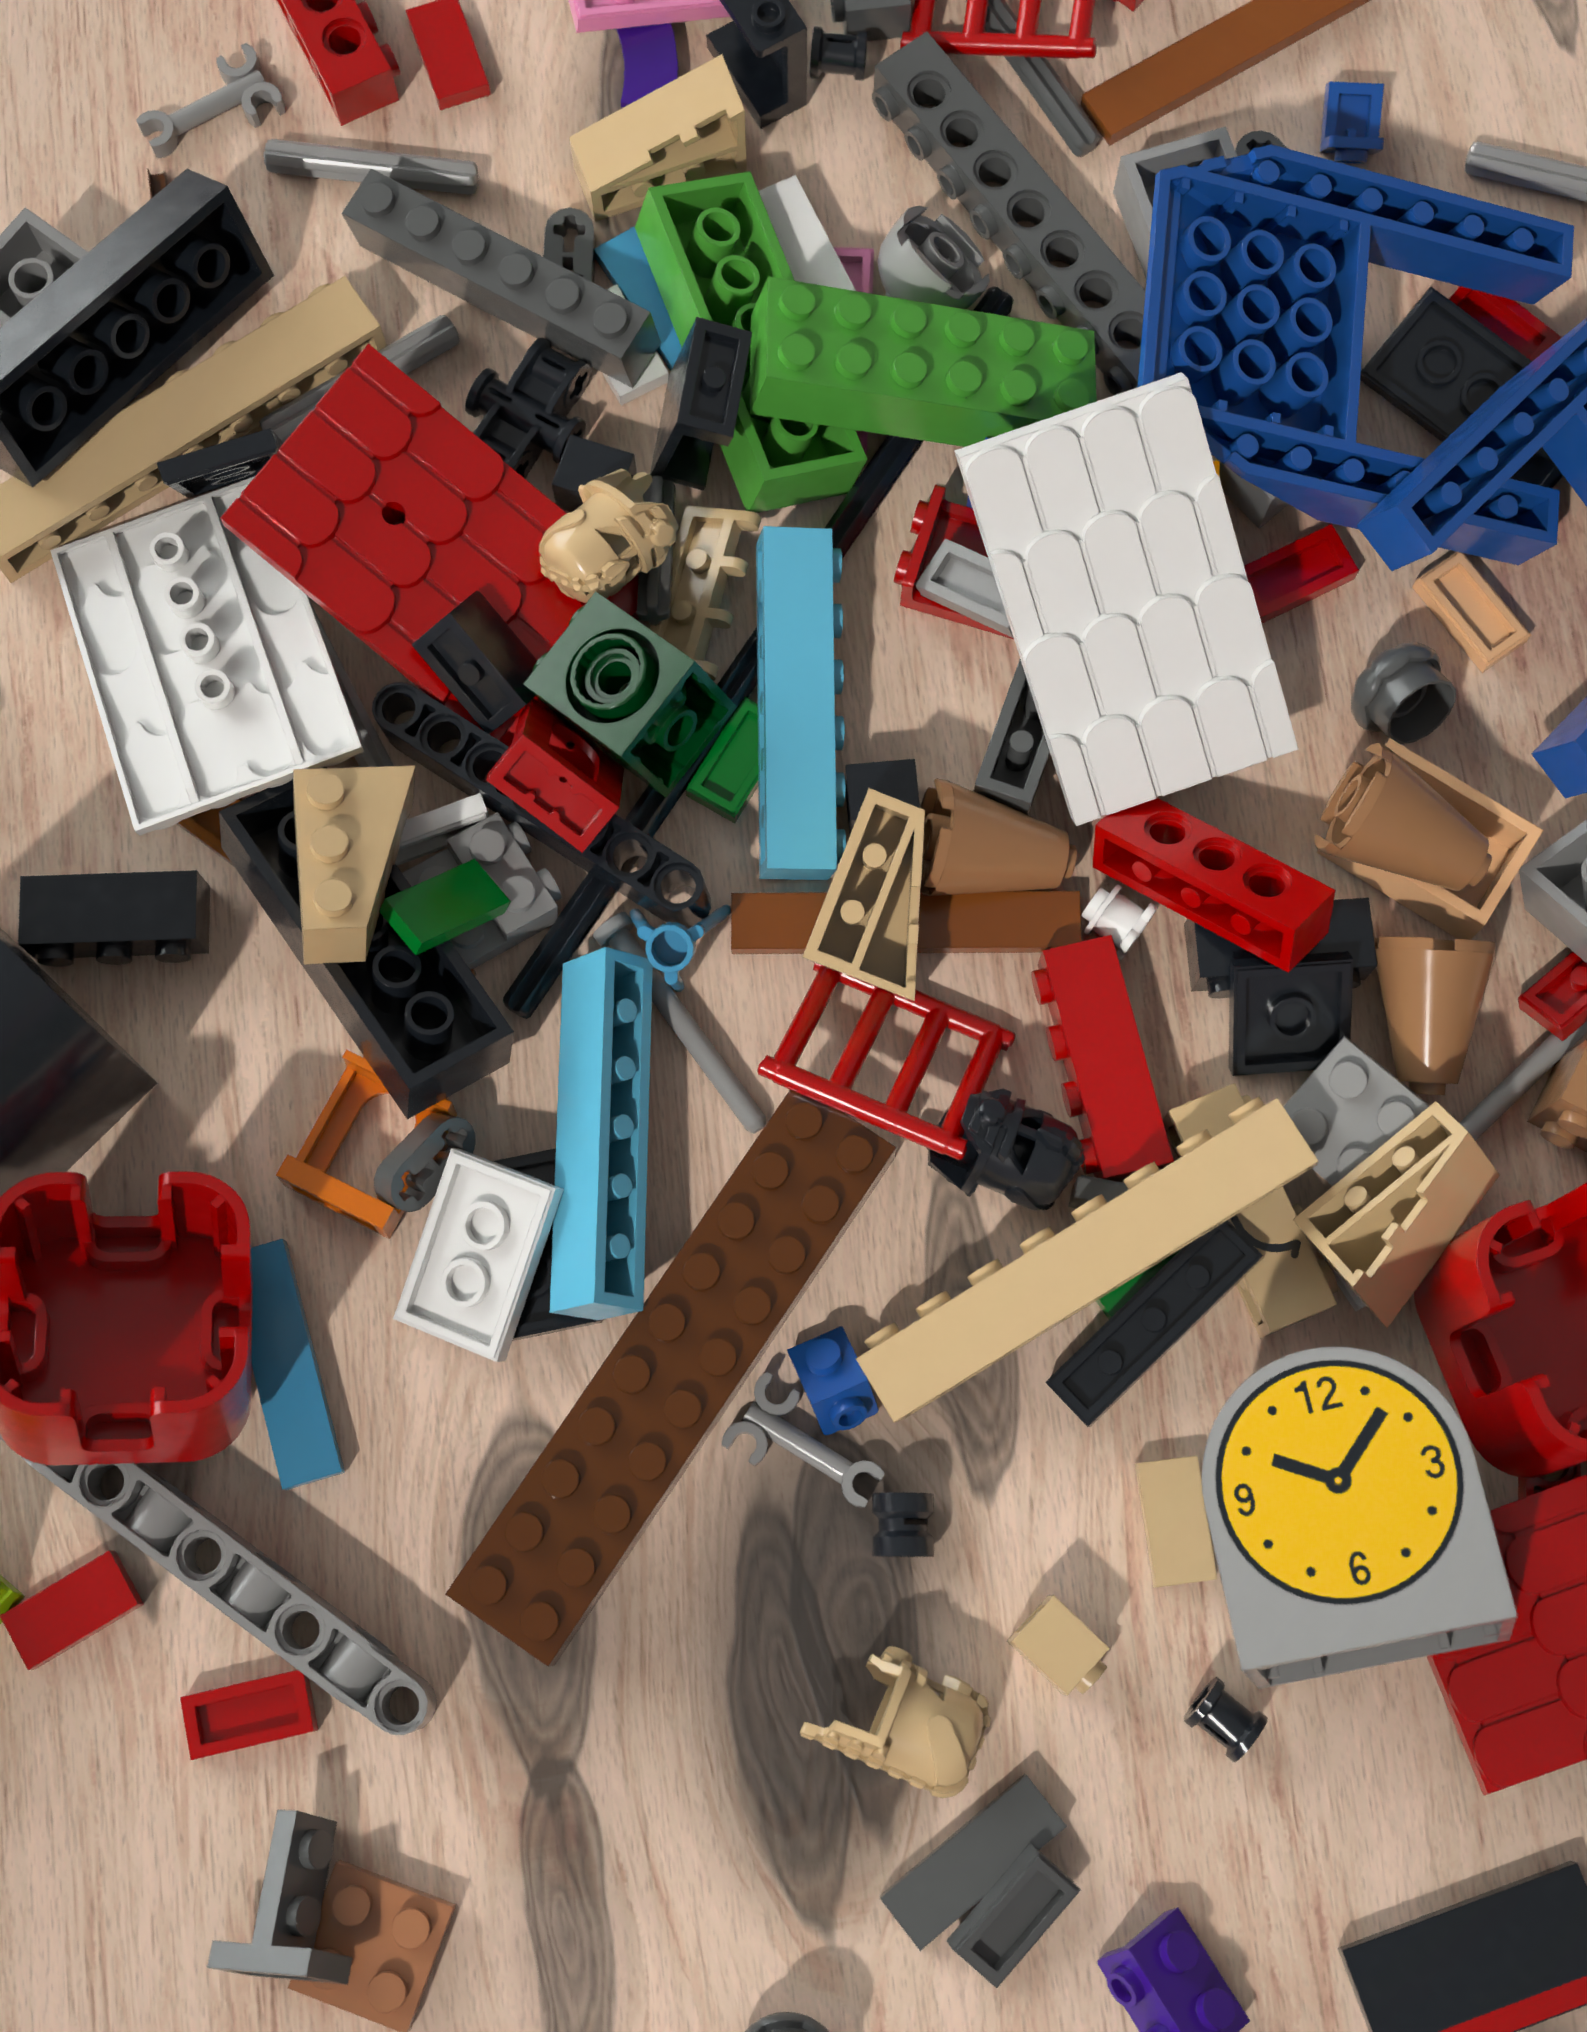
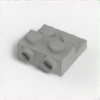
[402,812,562,970]

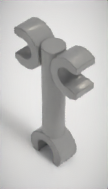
[136,43,286,158]
[722,1372,885,1508]

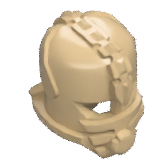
[539,468,679,603]
[800,1646,991,1798]

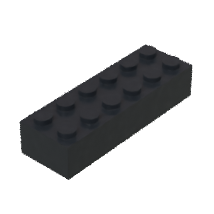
[0,169,274,488]
[219,767,514,1119]

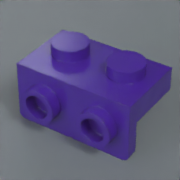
[1097,1907,1250,2032]

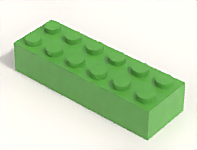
[635,171,868,513]
[749,276,1097,447]

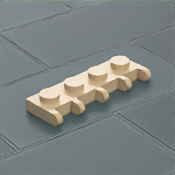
[650,505,762,681]

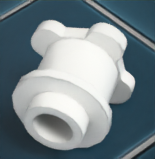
[1081,884,1158,962]

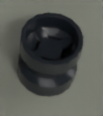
[872,1492,934,1557]

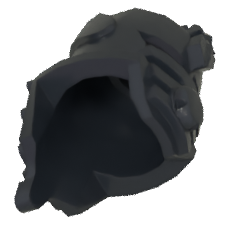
[927,1089,1085,1210]

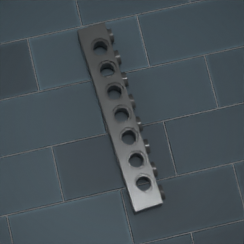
[872,32,1146,396]

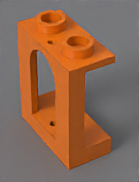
[276,1049,457,1239]

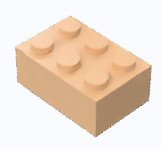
[1316,738,1544,940]

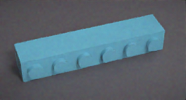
[756,526,846,880]
[550,947,653,1320]

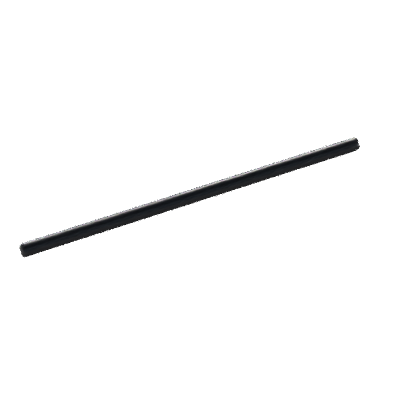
[503,286,1013,1019]

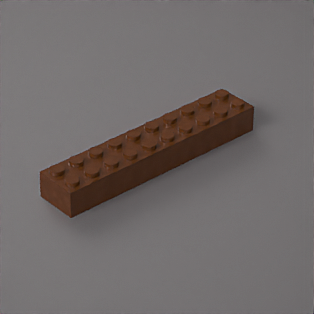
[445,1090,896,1667]

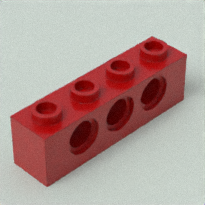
[276,0,401,126]
[1093,797,1336,973]

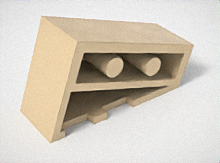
[569,54,747,222]
[293,765,415,964]
[802,788,925,1001]
[1293,1101,1500,1328]

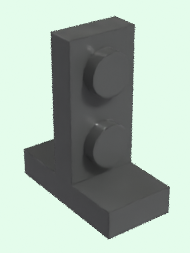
[207,1810,353,1985]

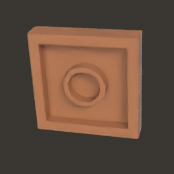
[288,1860,457,2032]

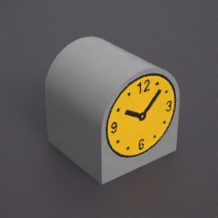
[1202,1347,1517,1689]

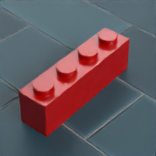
[1031,935,1174,1182]

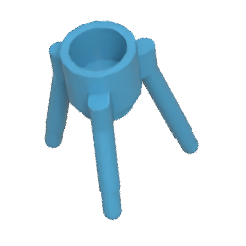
[630,905,731,992]

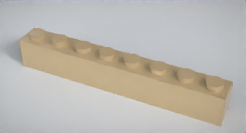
[0,276,387,583]
[856,1096,1319,1422]

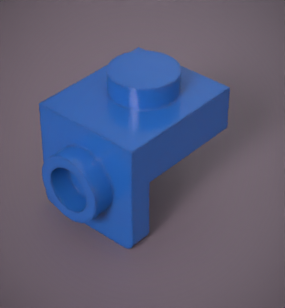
[1320,82,1384,164]
[787,1326,879,1435]

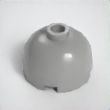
[878,206,990,309]

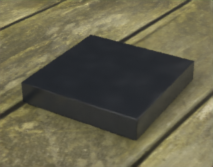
[1229,951,1354,1076]

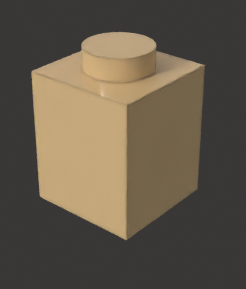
[1007,1595,1110,1696]

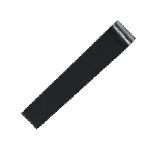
[372,682,711,928]

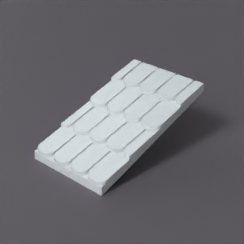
[954,372,1298,826]
[50,476,364,836]

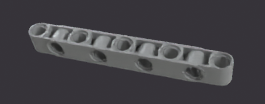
[0,1435,437,1735]

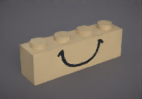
[1162,1083,1338,1339]

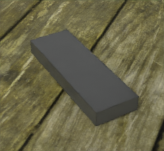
[879,1774,1067,1951]

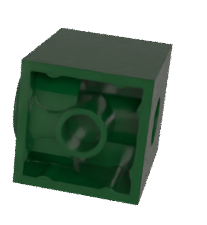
[523,591,737,798]

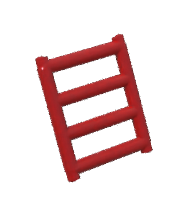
[900,0,1097,59]
[757,962,1016,1160]

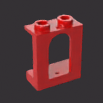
[486,699,624,853]

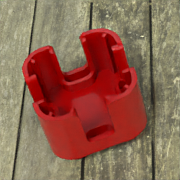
[0,1171,253,1465]
[1414,1182,1587,1478]

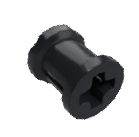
[810,26,868,81]
[1184,1677,1268,1763]

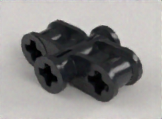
[465,337,592,479]

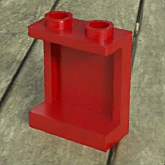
[894,484,1014,639]

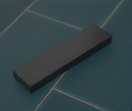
[1045,1220,1264,1427]

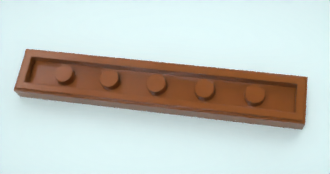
[1080,0,1371,146]
[731,891,1081,954]

